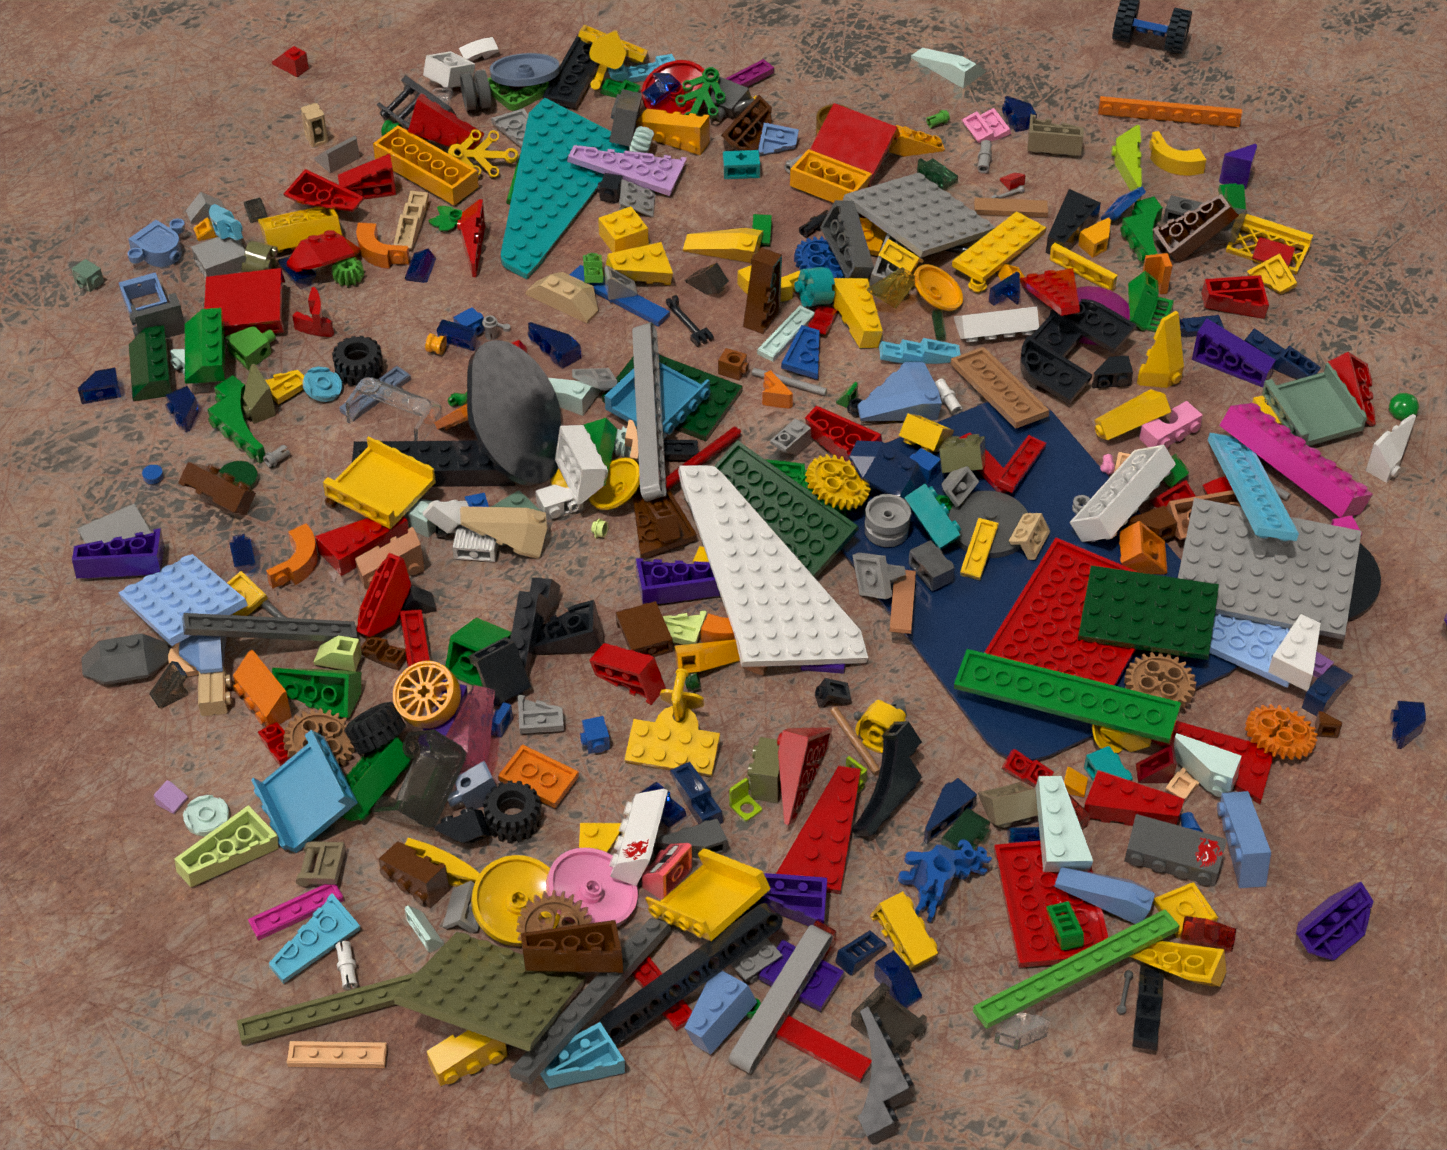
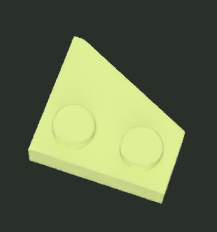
[663,611,707,645]

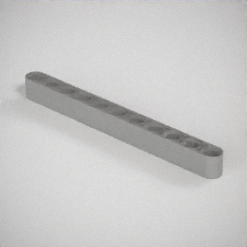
[632,322,666,502]

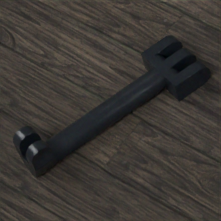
[666,295,714,347]

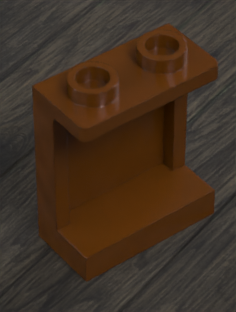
[616,601,673,657]

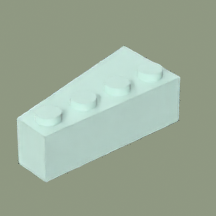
[1035,776,1093,872]

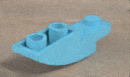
[209,204,243,240]

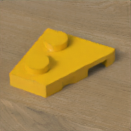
[1247,254,1298,295]
[579,823,622,853]

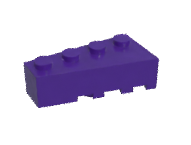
[72,528,165,579]

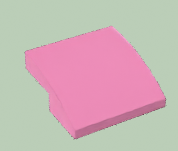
[962,108,1011,143]

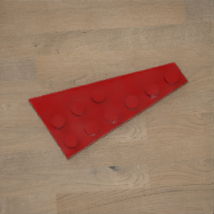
[1020,268,1080,316]
[1151,721,1273,805]
[776,766,861,894]

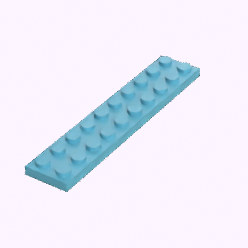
[1208,433,1299,541]

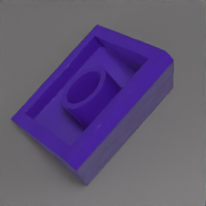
[1219,144,1257,189]

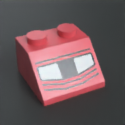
[641,843,692,900]

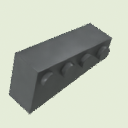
[820,200,874,279]

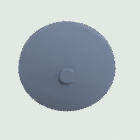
[490,53,560,86]

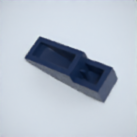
[670,762,723,825]

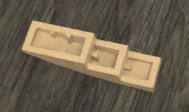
[394,191,429,250]

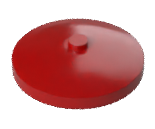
[641,60,711,115]

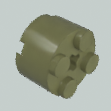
[241,241,278,272]

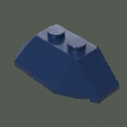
[848,441,927,499]

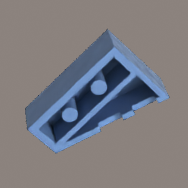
[684,971,757,1055]

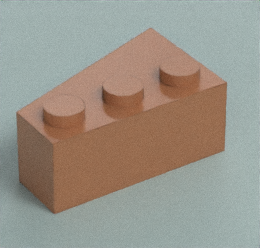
[355,527,425,589]

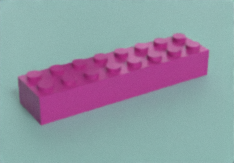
[1219,403,1373,518]

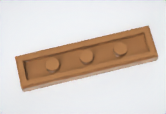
[974,197,1048,218]

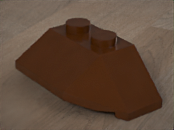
[721,95,772,151]

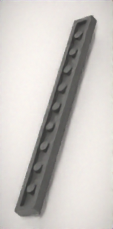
[509,918,671,1084]

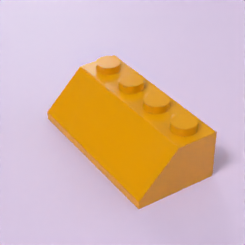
[790,149,872,203]

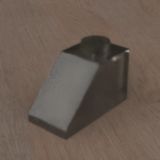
[685,263,729,295]

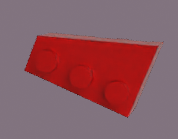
[1201,275,1269,319]
[589,643,666,705]

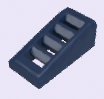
[835,930,887,976]

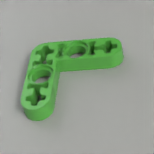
[488,77,549,111]

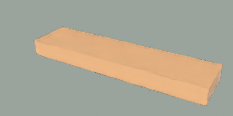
[287,1041,388,1068]

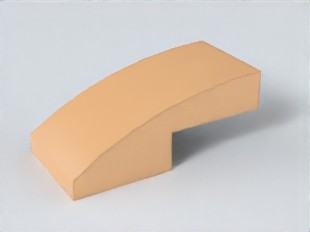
[625,420,638,463]
[1165,768,1200,801]

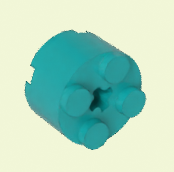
[794,267,835,307]

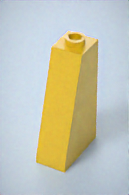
[1094,389,1171,440]

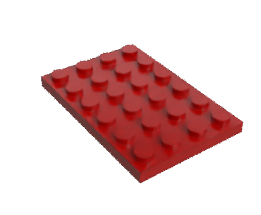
[994,841,1109,968]

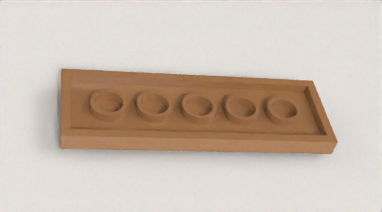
[951,347,1049,428]

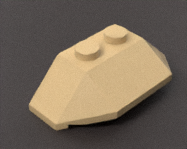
[526,272,598,324]

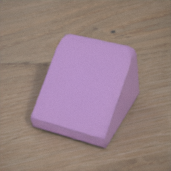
[154,780,188,814]

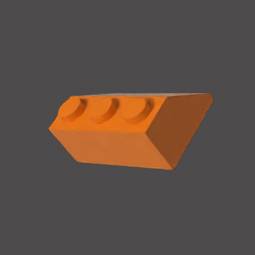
[233,650,292,726]

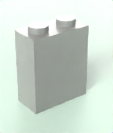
[191,237,246,279]

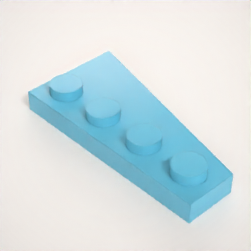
[269,893,360,984]

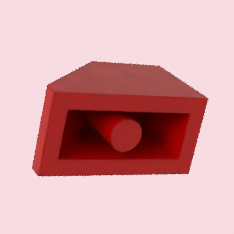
[272,46,309,77]

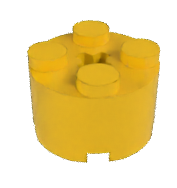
[855,700,906,753]

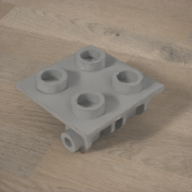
[619,179,655,218]
[731,938,782,983]

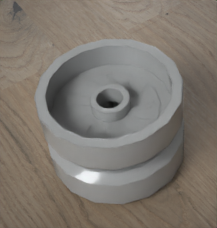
[864,494,911,547]

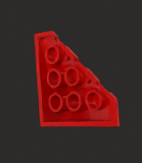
[777,727,832,825]

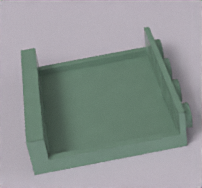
[1262,363,1367,446]

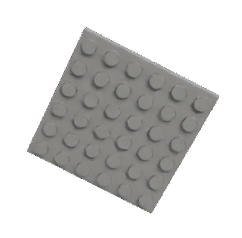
[843,173,996,257]

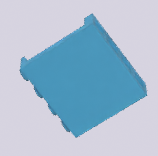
[605,362,710,439]
[251,730,358,853]

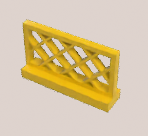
[1226,214,1313,275]

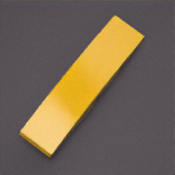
[405,837,480,887]

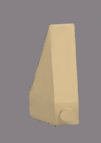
[460,506,547,559]

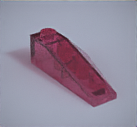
[436,685,495,773]

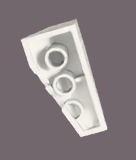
[1366,414,1416,483]

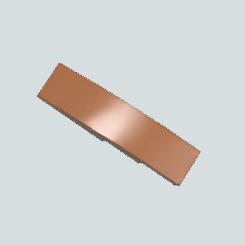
[889,570,916,634]

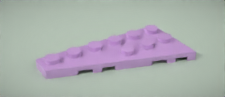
[567,145,687,196]

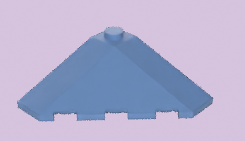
[858,362,942,421]

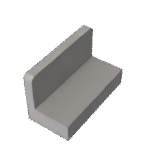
[443,881,479,934]

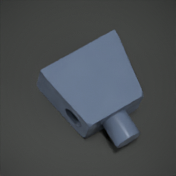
[445,761,496,809]

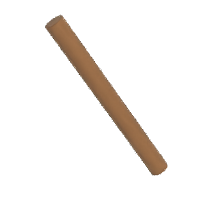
[830,707,880,776]

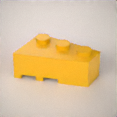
[427,1030,507,1086]

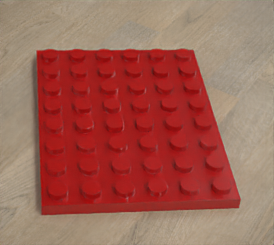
[985,538,1138,686]

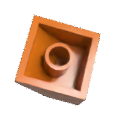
[1119,521,1167,575]

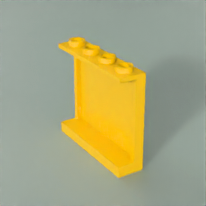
[323,436,436,529]
[645,848,770,941]

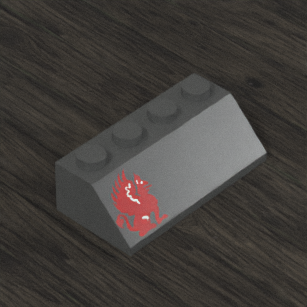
[1124,814,1227,886]

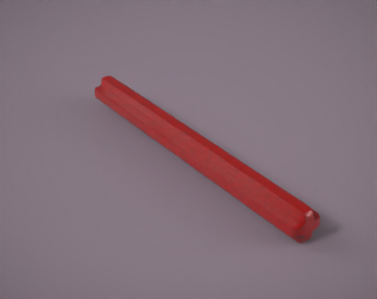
[666,426,741,491]

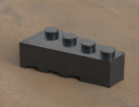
[1045,189,1101,255]

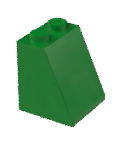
[445,617,511,689]

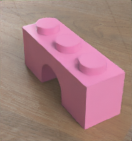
[1139,401,1203,449]

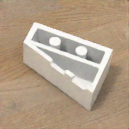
[1268,614,1321,691]

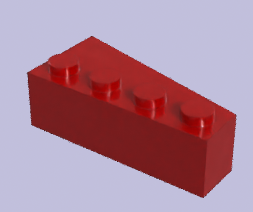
[408,93,484,150]
[315,516,409,577]

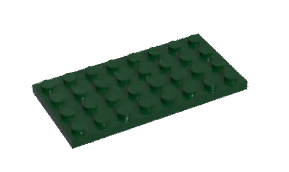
[684,440,859,579]

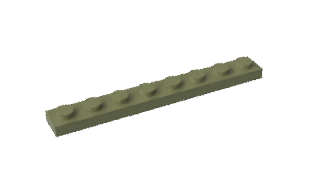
[236,972,417,1046]

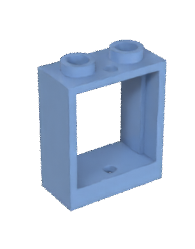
[118,272,167,326]

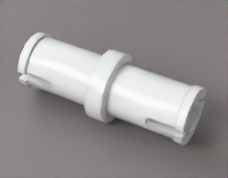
[935,379,963,415]
[335,941,358,990]

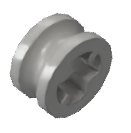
[1072,495,1090,514]

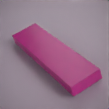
[248,884,344,941]

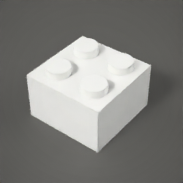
[423,51,475,89]

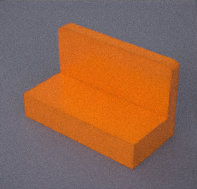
[1143,253,1173,294]

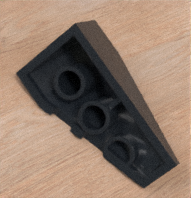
[532,600,603,655]

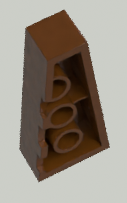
[1153,194,1239,263]
[743,247,782,334]
[521,920,623,973]

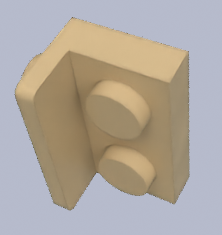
[1009,513,1050,560]

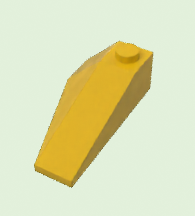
[683,228,763,263]
[1129,941,1227,987]

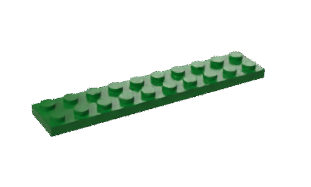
[954,649,1181,744]

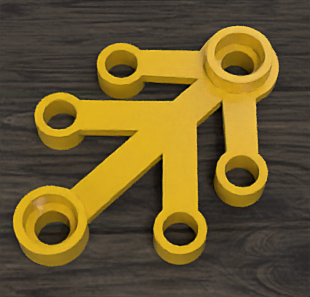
[448,130,519,178]

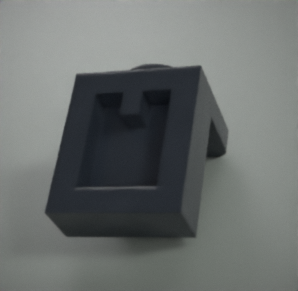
[815,678,851,708]

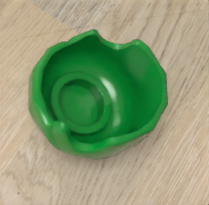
[1388,392,1419,421]

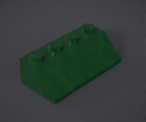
[129,325,173,401]

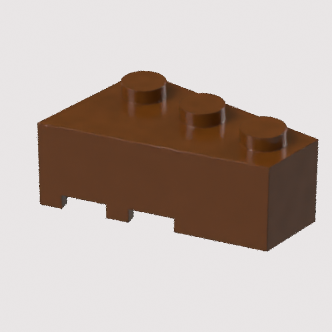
[178,462,256,515]
[378,841,450,909]

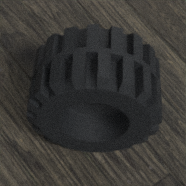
[332,335,384,386]
[344,702,406,754]
[483,780,542,843]

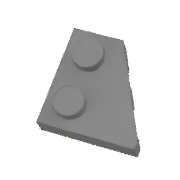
[518,695,564,734]

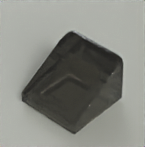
[244,198,268,223]

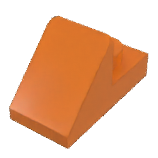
[762,370,793,409]

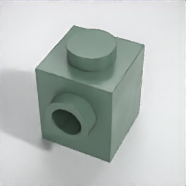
[71,259,104,292]

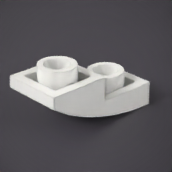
[459,37,499,62]

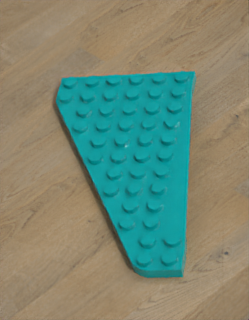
[500,98,630,279]

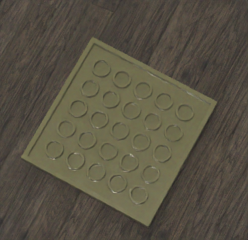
[394,932,586,1052]

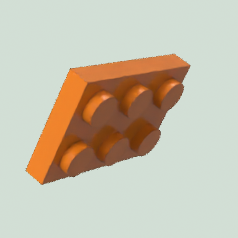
[498,744,579,808]

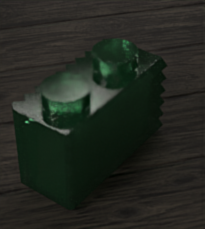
[941,808,991,851]

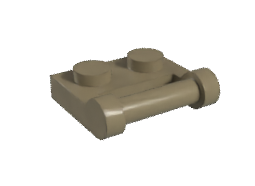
[296,842,346,887]

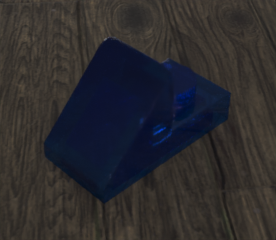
[642,73,681,106]
[988,271,1020,306]

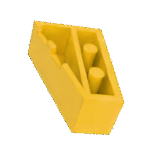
[606,242,673,285]
[869,891,938,971]

